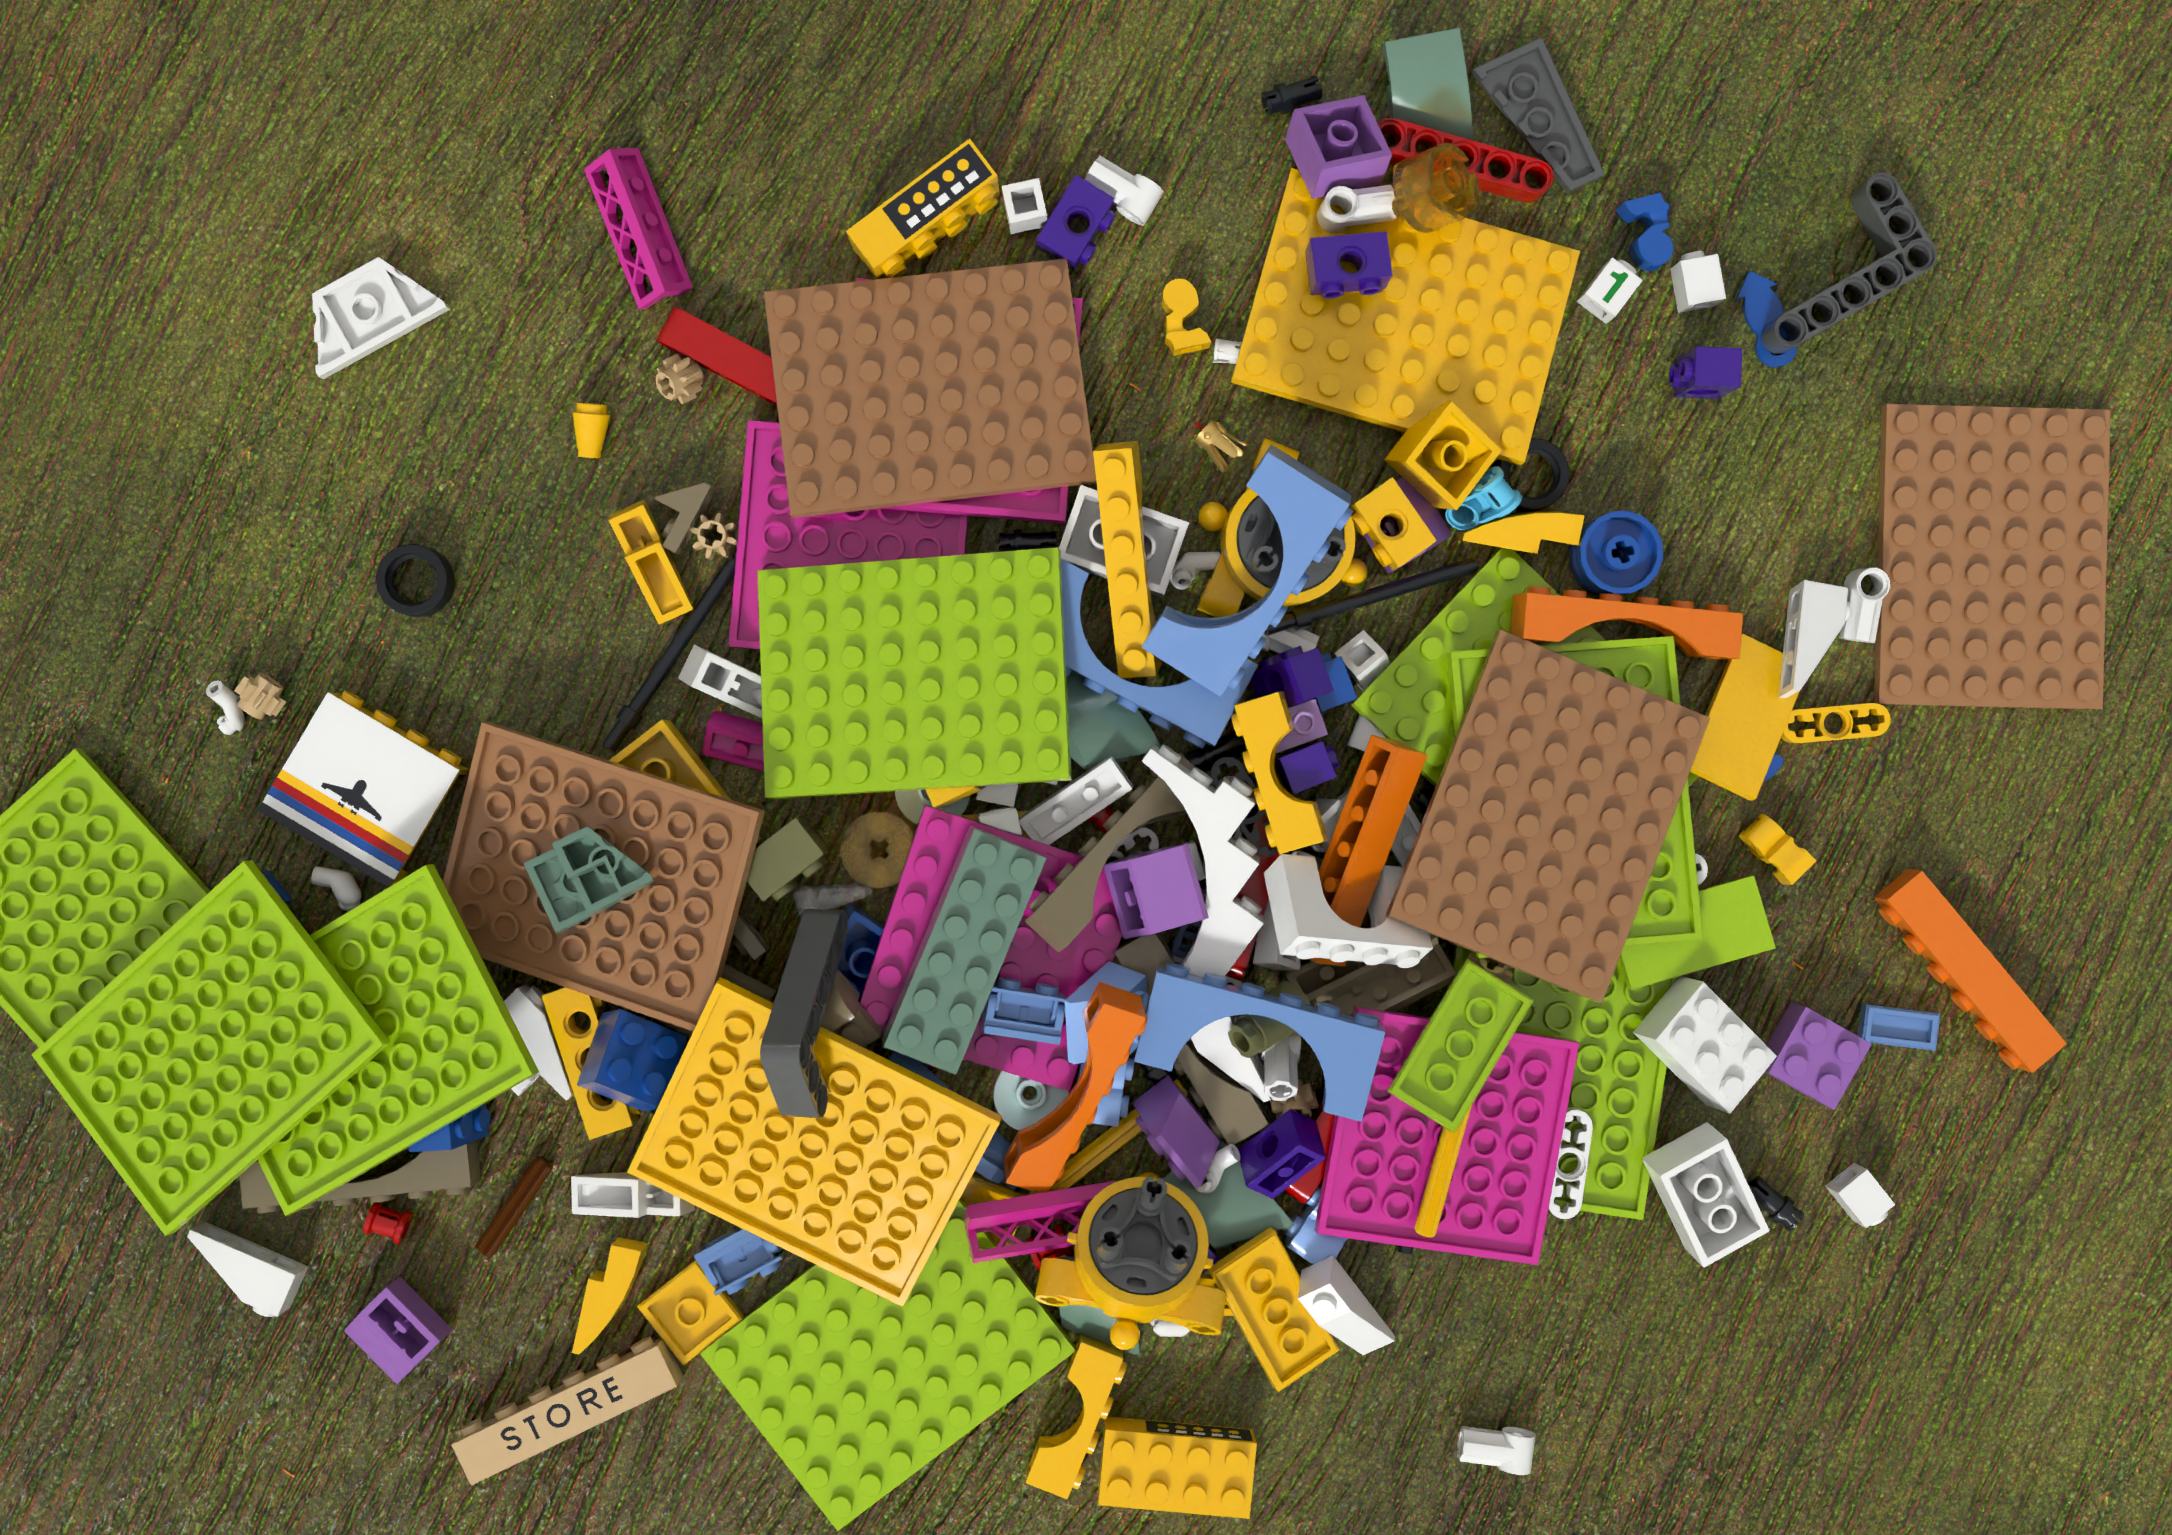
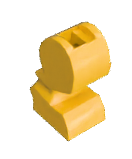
[1162,279,1211,356]
[1739,813,1817,885]

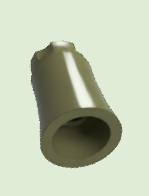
[1228,981,1312,1058]

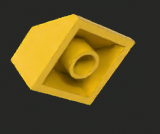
[1384,401,1502,510]

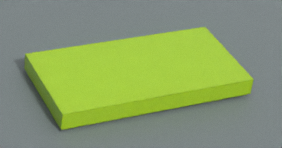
[1619,875,1776,990]
[1387,959,1534,1133]

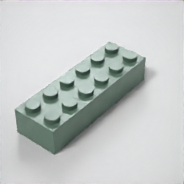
[881,825,1047,1075]

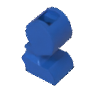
[1616,192,1673,271]

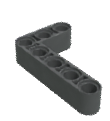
[1761,172,1937,354]
[760,909,848,1118]

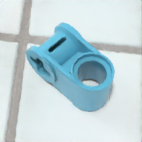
[1445,466,1522,531]

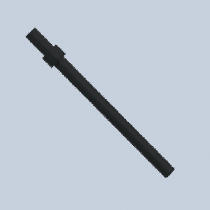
[602,557,736,752]
[1265,558,1477,636]

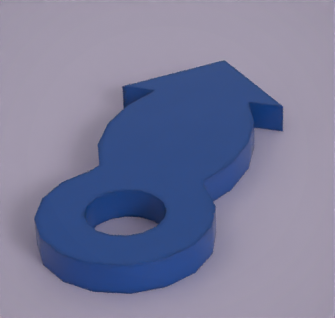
[1734,271,1798,368]

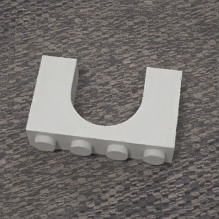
[1264,854,1433,968]

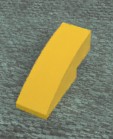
[608,499,693,625]
[1458,511,1584,554]
[572,1237,648,1355]

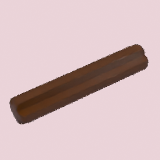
[476,1156,553,1257]

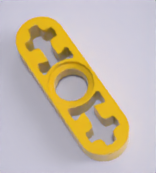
[1781,703,1891,743]

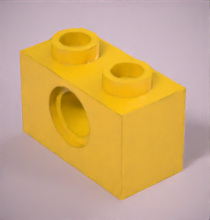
[1350,477,1437,571]

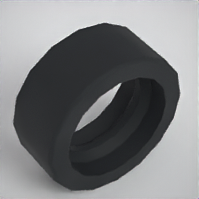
[1495,438,1570,512]
[376,544,455,617]

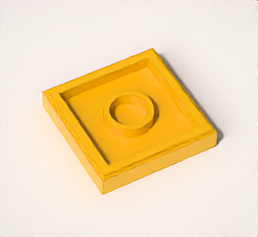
[637,1259,744,1365]

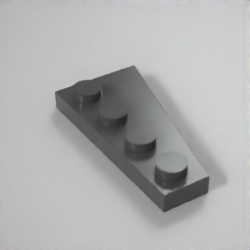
[1471,37,1605,194]

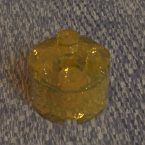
[1392,143,1479,233]
[840,811,916,888]

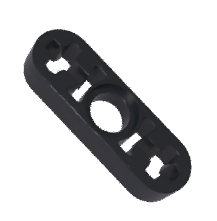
[1210,757,1279,857]

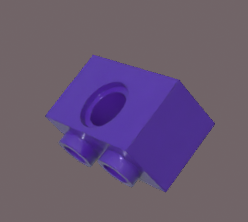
[1036,175,1117,271]
[1305,231,1392,299]
[1669,346,1742,399]
[1250,646,1334,708]
[1275,741,1339,794]
[1238,1109,1326,1199]

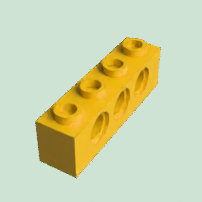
[541,987,642,1140]

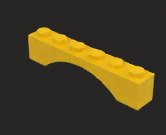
[1093,441,1162,678]

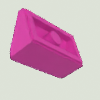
[701,711,764,772]

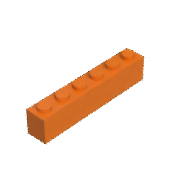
[1310,735,1427,967]
[1874,869,2067,1073]

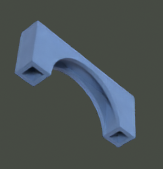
[1142,444,1353,697]
[1061,558,1258,749]
[1134,963,1385,1122]

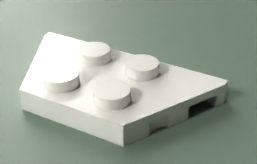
[312,257,450,379]

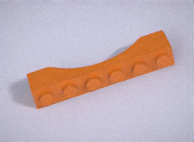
[1510,586,1743,660]
[1003,982,1148,1193]

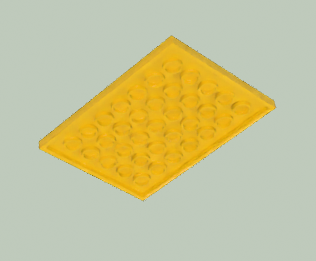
[1231,168,1580,466]
[627,977,1002,1307]

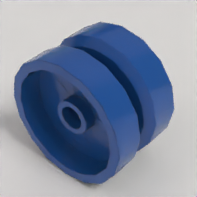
[1568,511,1663,596]

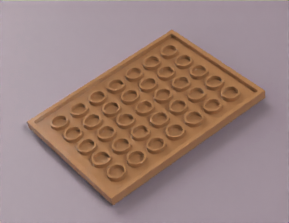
[764,259,1096,519]
[1874,404,2111,710]
[1386,629,1710,1003]
[443,722,765,1031]

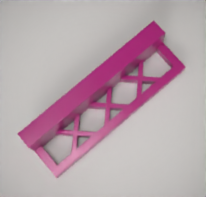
[584,148,693,310]
[964,1181,1115,1263]

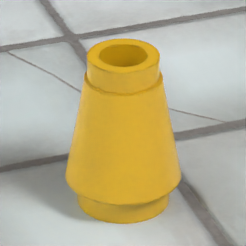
[572,403,611,458]

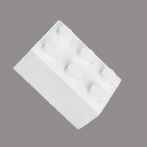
[1059,485,1189,598]
[1633,976,1777,1114]
[1642,1122,1770,1268]

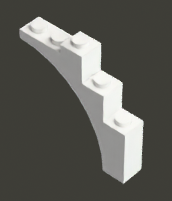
[1142,744,1264,977]

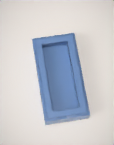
[1858,1003,1940,1051]

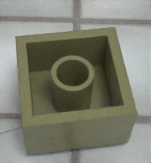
[747,816,832,902]

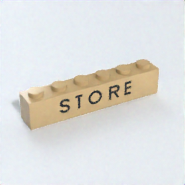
[451,1336,683,1486]

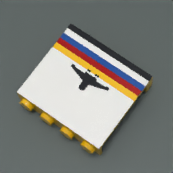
[258,690,469,887]

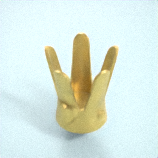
[1194,419,1250,473]

